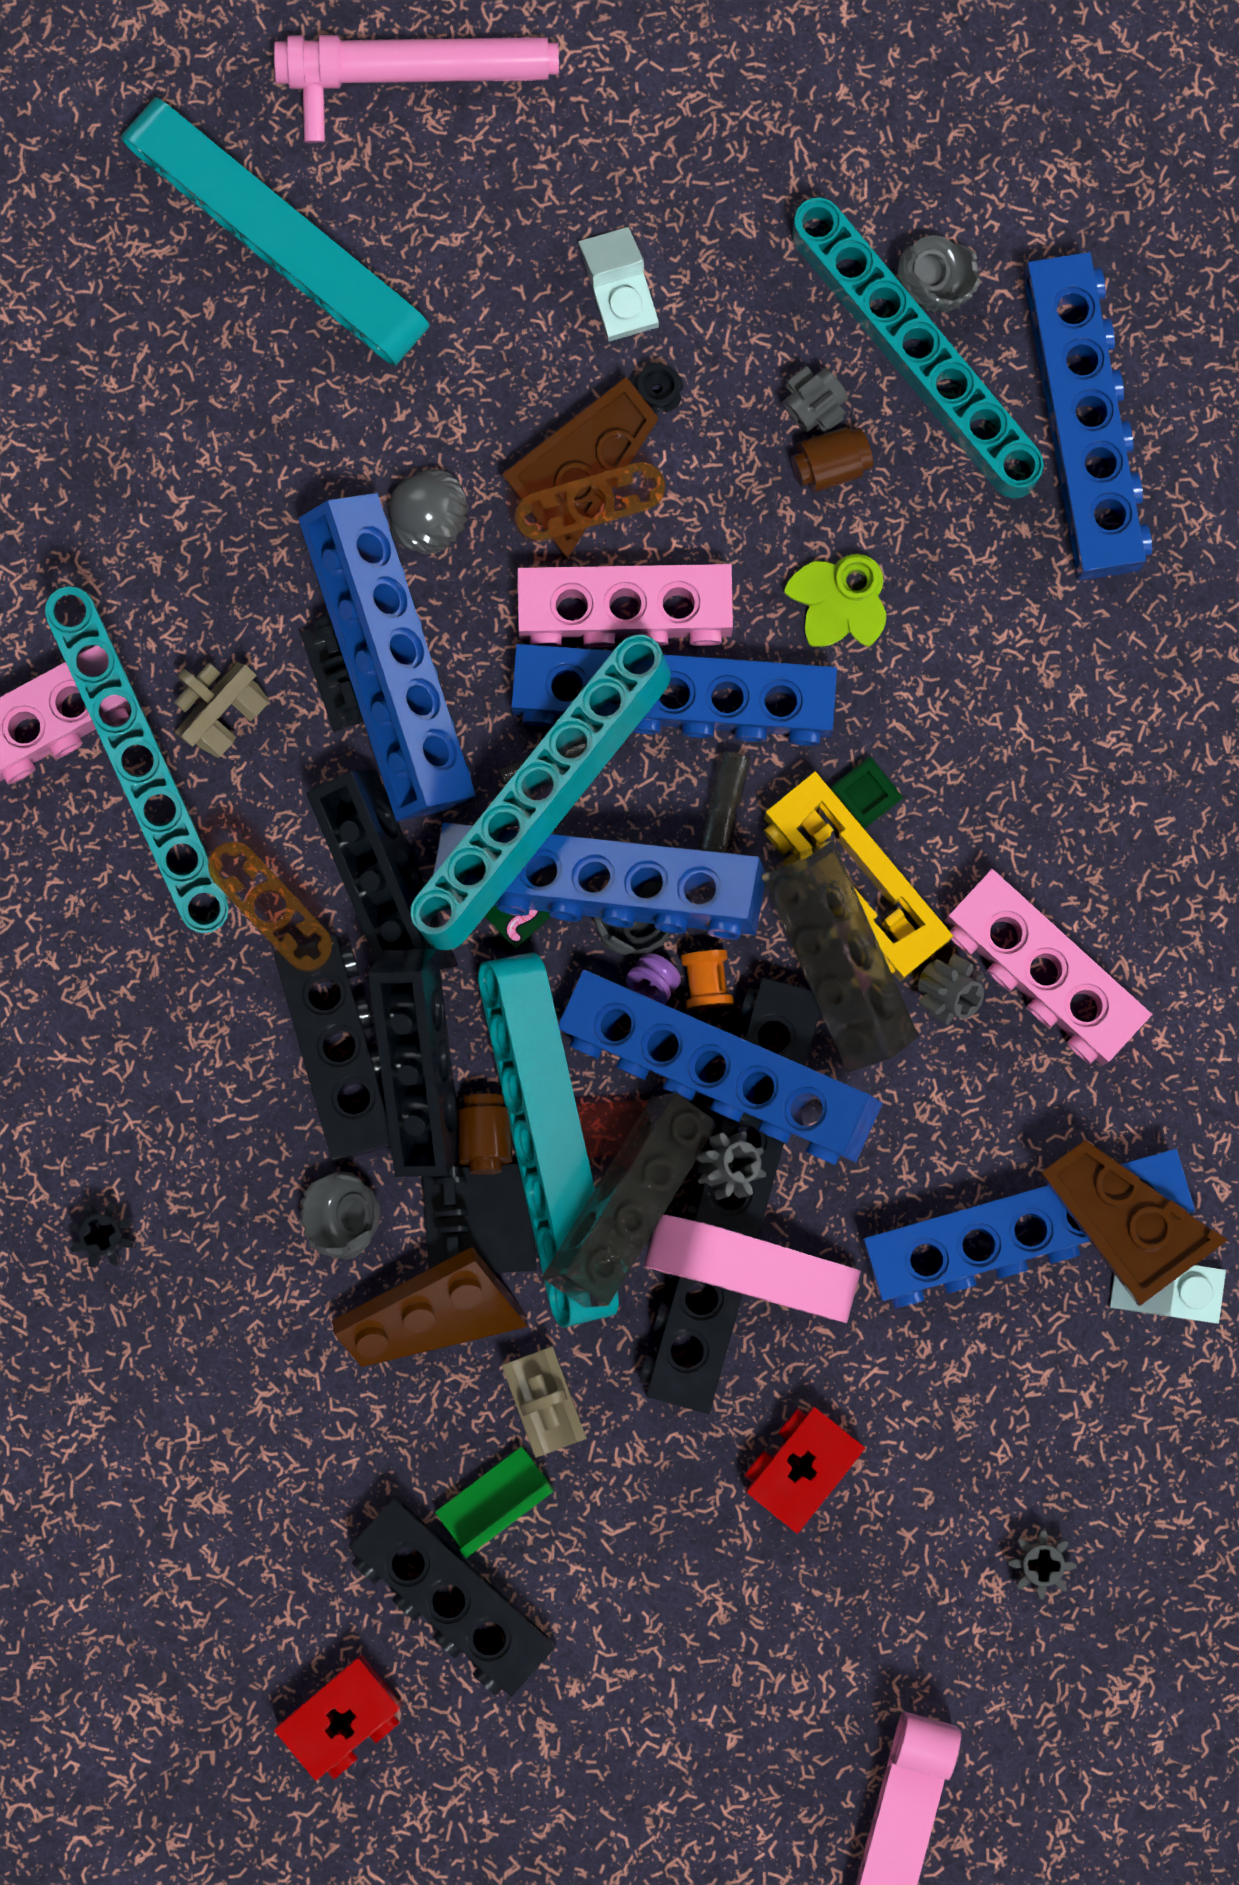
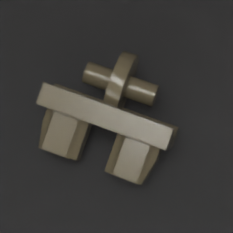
[173,661,270,758]
[501,1346,587,1458]

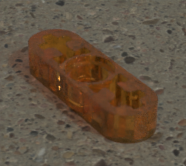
[514,462,665,542]
[208,842,332,972]

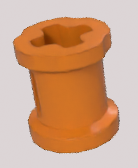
[681,950,734,1010]

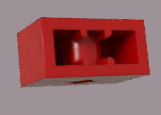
[744,1406,866,1534]
[274,1654,403,1781]

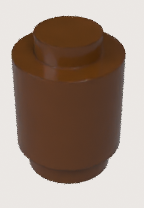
[791,427,874,493]
[458,1094,513,1175]

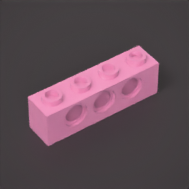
[518,564,733,648]
[0,645,131,784]
[944,869,1152,1066]

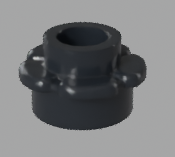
[632,363,683,414]

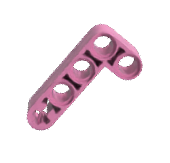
[643,1213,861,1323]
[855,1711,961,1885]

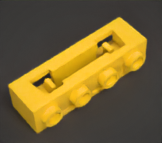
[763,771,953,982]

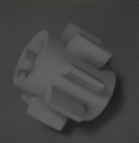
[782,366,849,434]
[918,954,984,1025]
[695,1132,767,1200]
[1006,1529,1077,1599]

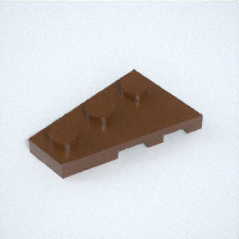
[501,377,659,559]
[1040,1140,1228,1306]
[332,1247,528,1367]

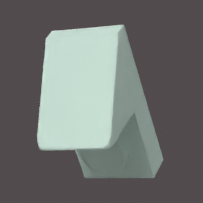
[578,227,659,342]
[1109,1265,1226,1324]

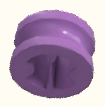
[626,953,681,1005]

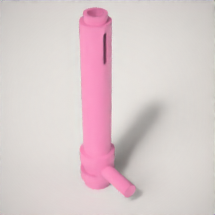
[274,35,559,143]

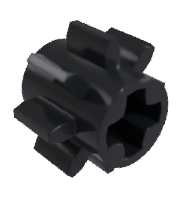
[69,1202,137,1268]

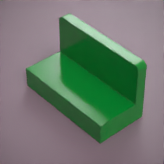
[435,1446,555,1558]

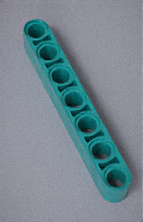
[120,97,430,367]
[792,197,1044,498]
[45,586,229,933]
[410,635,671,950]
[478,952,619,1328]

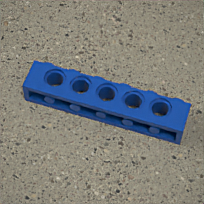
[1023,252,1152,581]
[298,493,476,822]
[512,644,837,746]
[433,823,766,940]
[558,969,883,1165]
[861,1149,1195,1309]

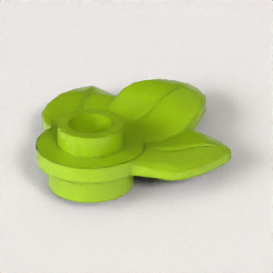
[784,554,886,647]

